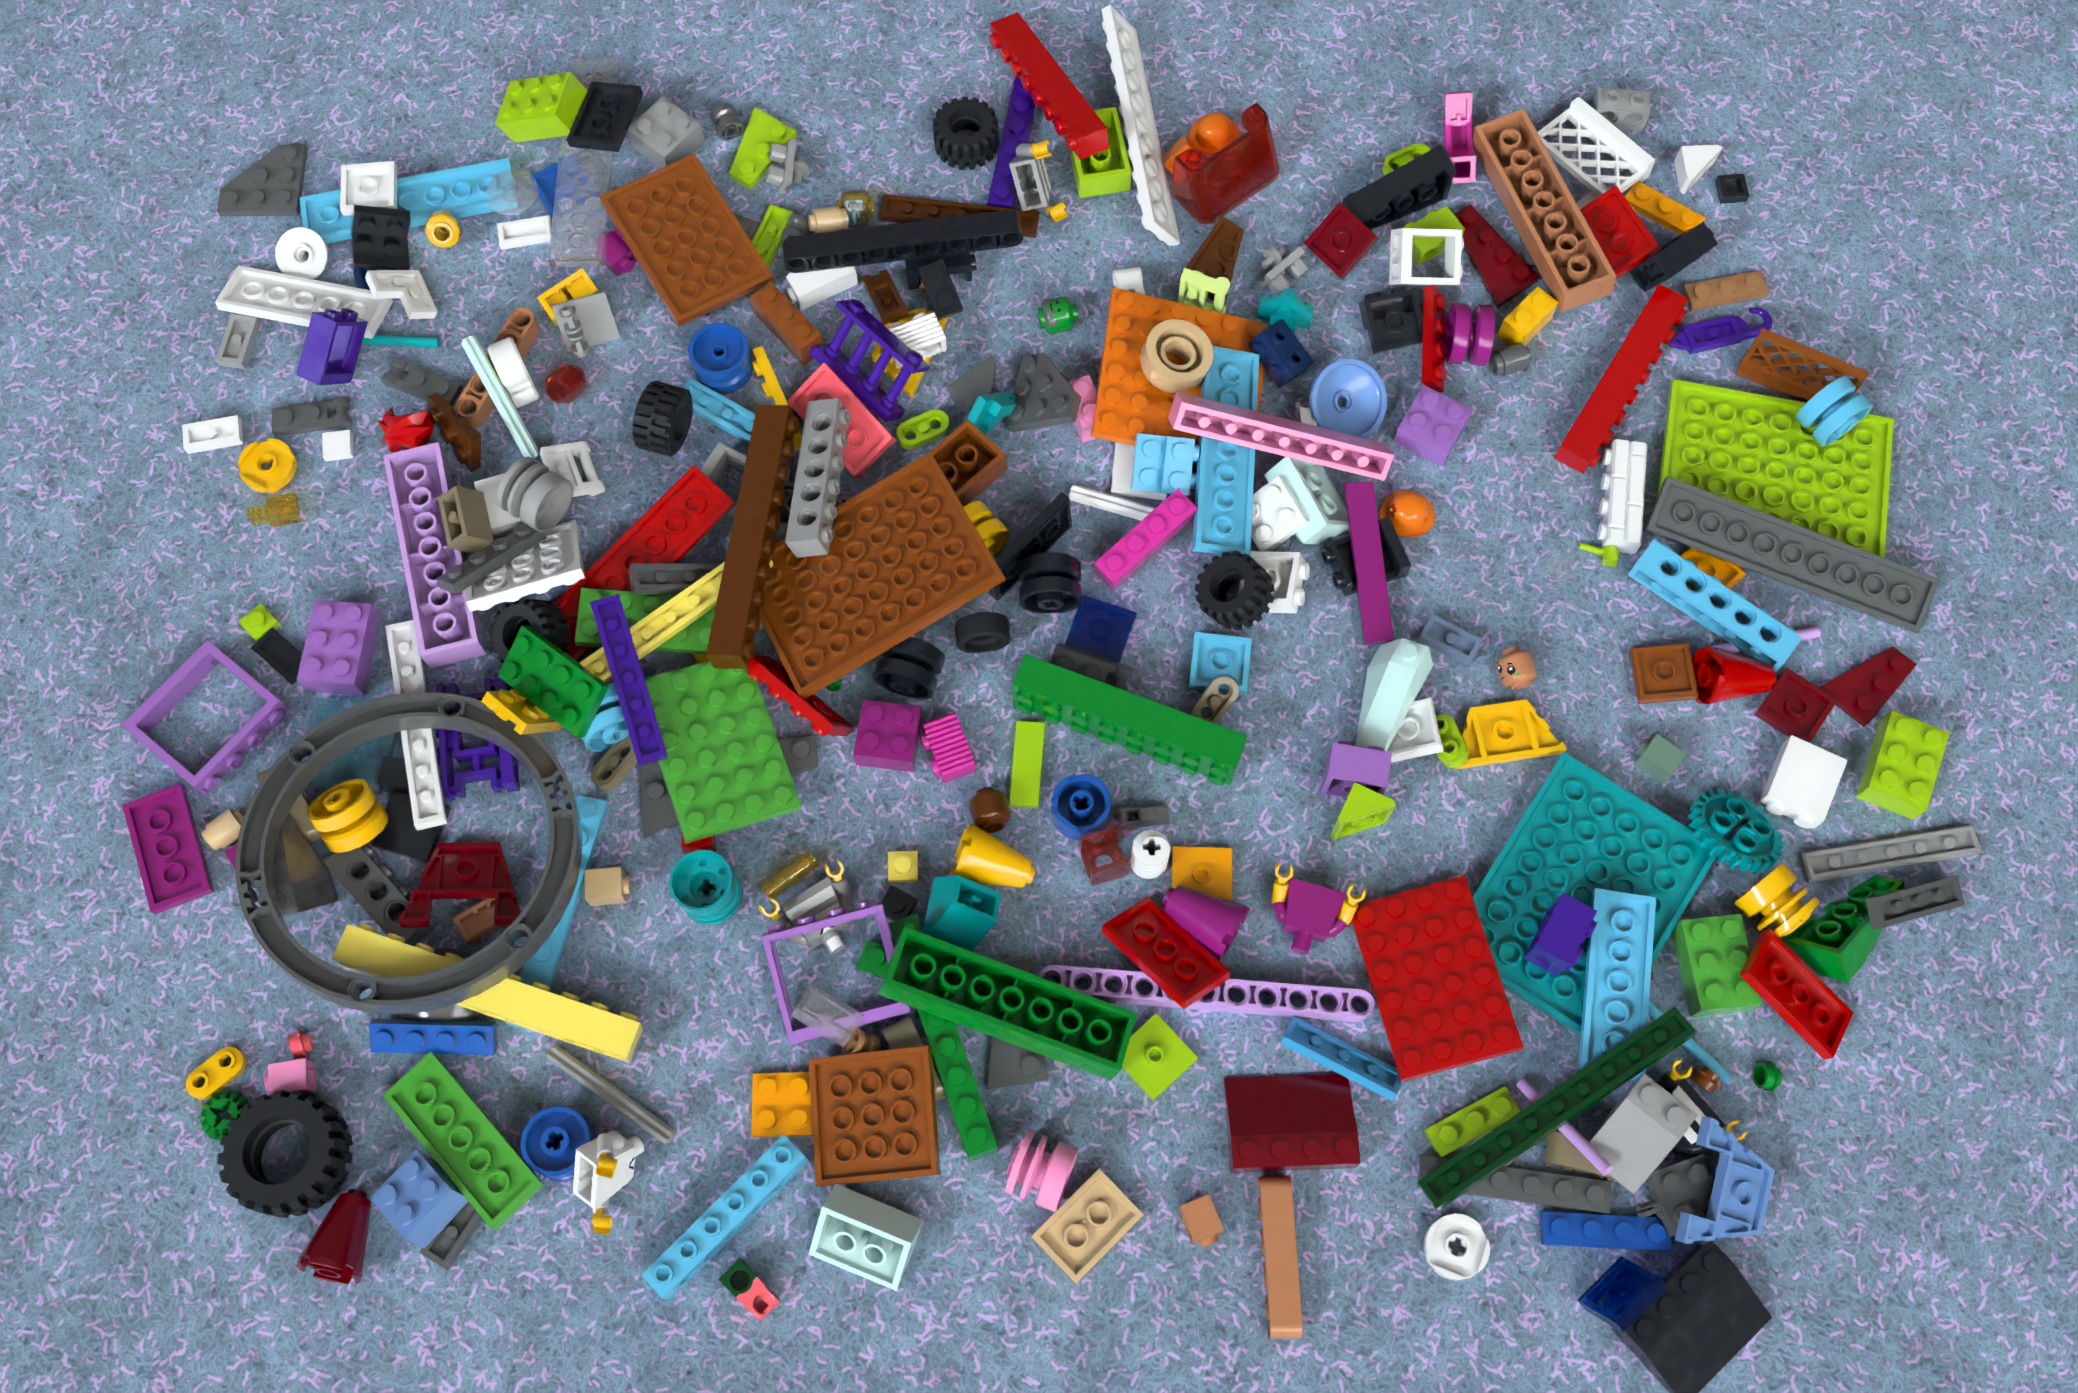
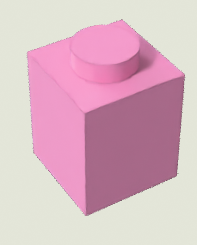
[264,1058,316,1097]

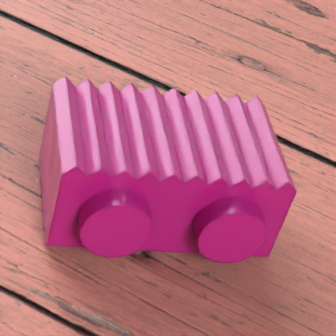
[919,712,976,783]

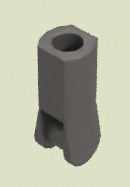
[1114,804,1169,830]

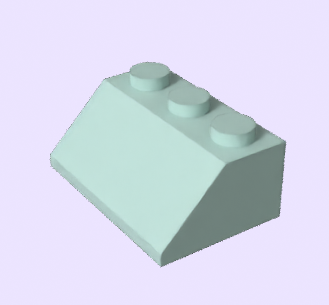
[1264,457,1349,545]
[809,1184,923,1291]

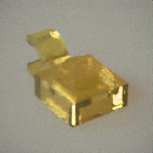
[247,493,301,527]

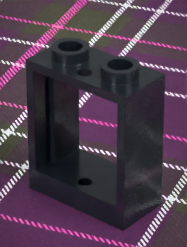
[1629,221,1718,292]

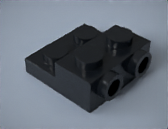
[1358,286,1423,354]

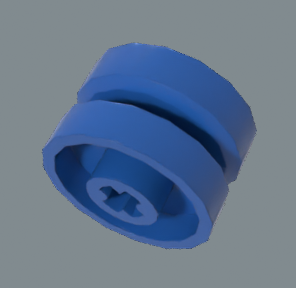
[688,322,753,394]
[520,1106,598,1182]

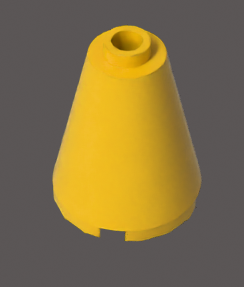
[950,823,1036,888]

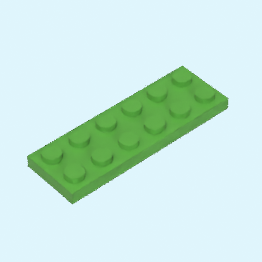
[575,588,716,655]
[383,1051,545,1231]

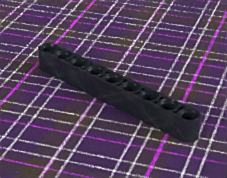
[782,210,1023,273]

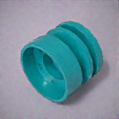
[669,850,743,925]

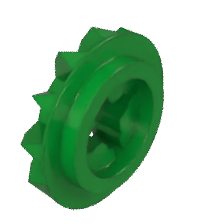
[198,1090,250,1141]

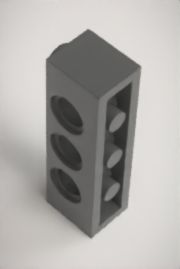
[323,844,434,946]

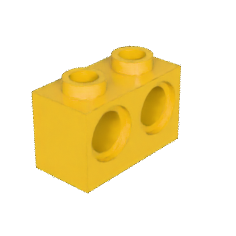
[537,268,599,326]

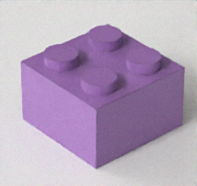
[1393,385,1473,467]
[1320,741,1392,798]

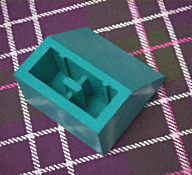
[922,875,1002,951]

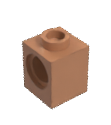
[1178,1194,1224,1248]

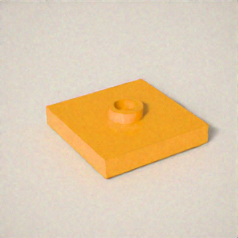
[1172,846,1232,901]

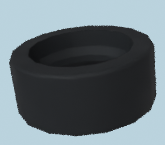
[954,612,1011,653]

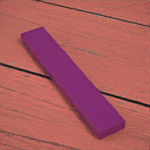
[1344,482,1394,645]

